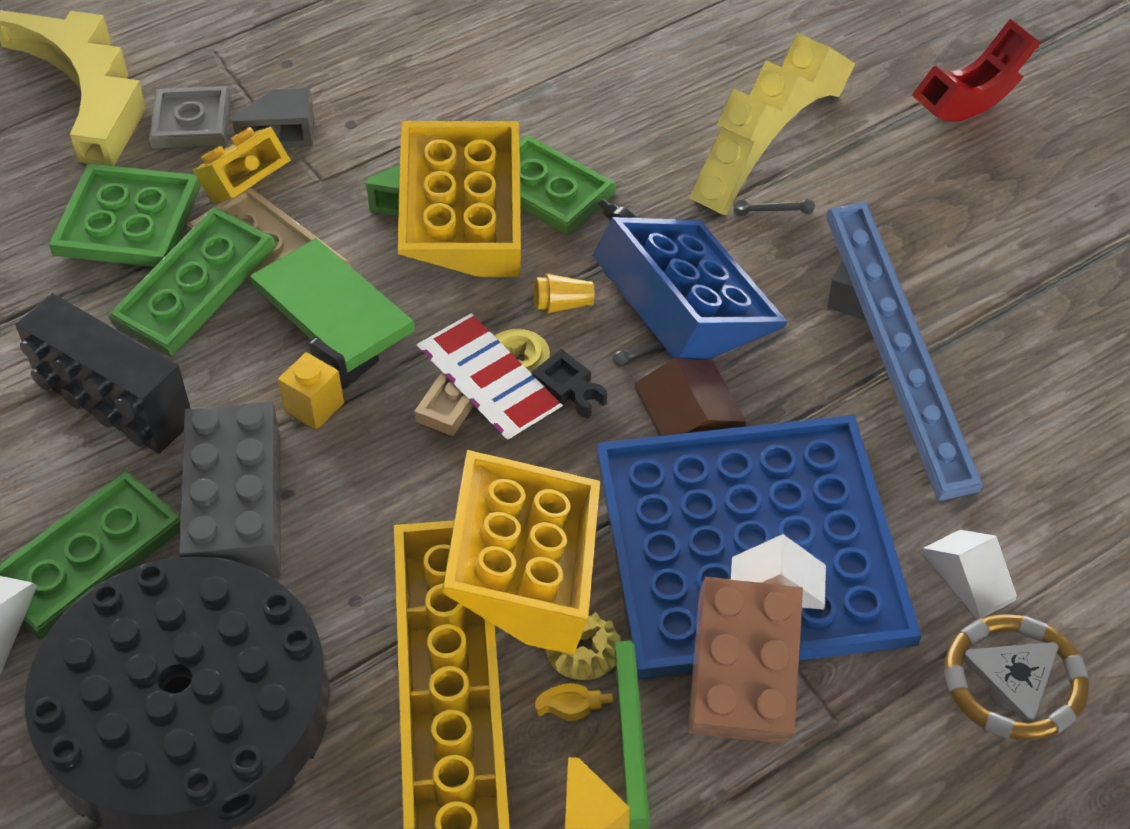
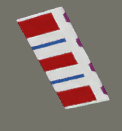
[416,313,563,440]

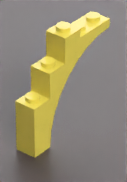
[0,10,146,166]
[689,33,856,216]

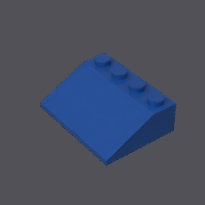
[592,217,788,360]

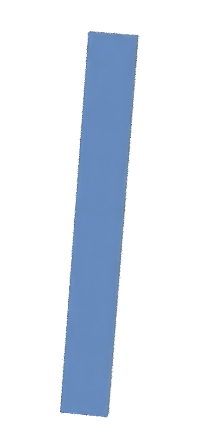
[826,201,983,501]

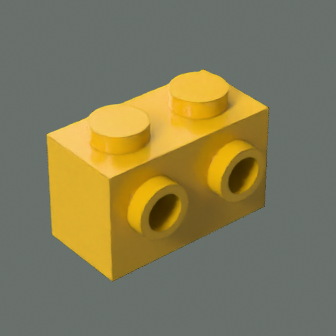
[193,127,291,204]

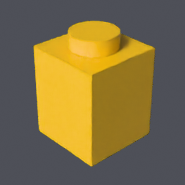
[278,352,344,431]

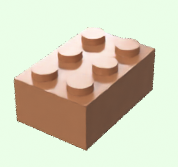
[688,577,803,744]

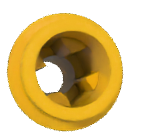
[533,273,595,314]

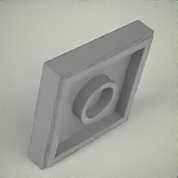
[149,86,231,149]

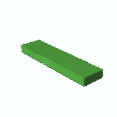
[615,641,649,829]

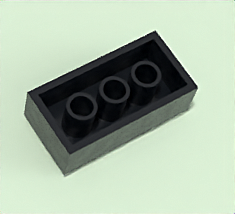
[15,293,191,454]

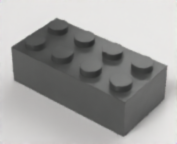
[179,401,281,577]

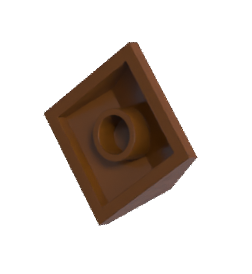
[635,358,746,436]

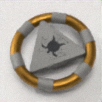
[944,614,1089,741]

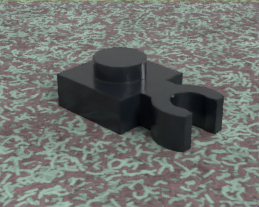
[531,349,607,418]

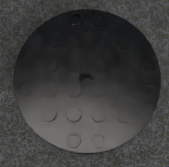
[25,556,330,829]

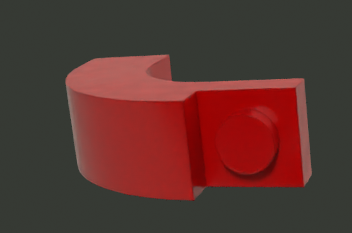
[912,18,1041,122]

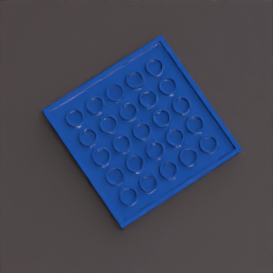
[597,415,921,680]

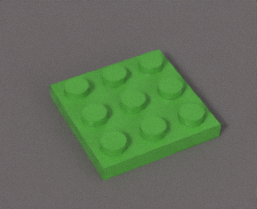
[49,163,201,267]

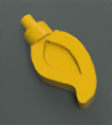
[535,683,613,721]

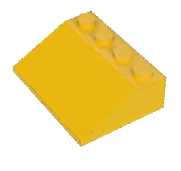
[398,121,521,277]
[442,450,600,655]

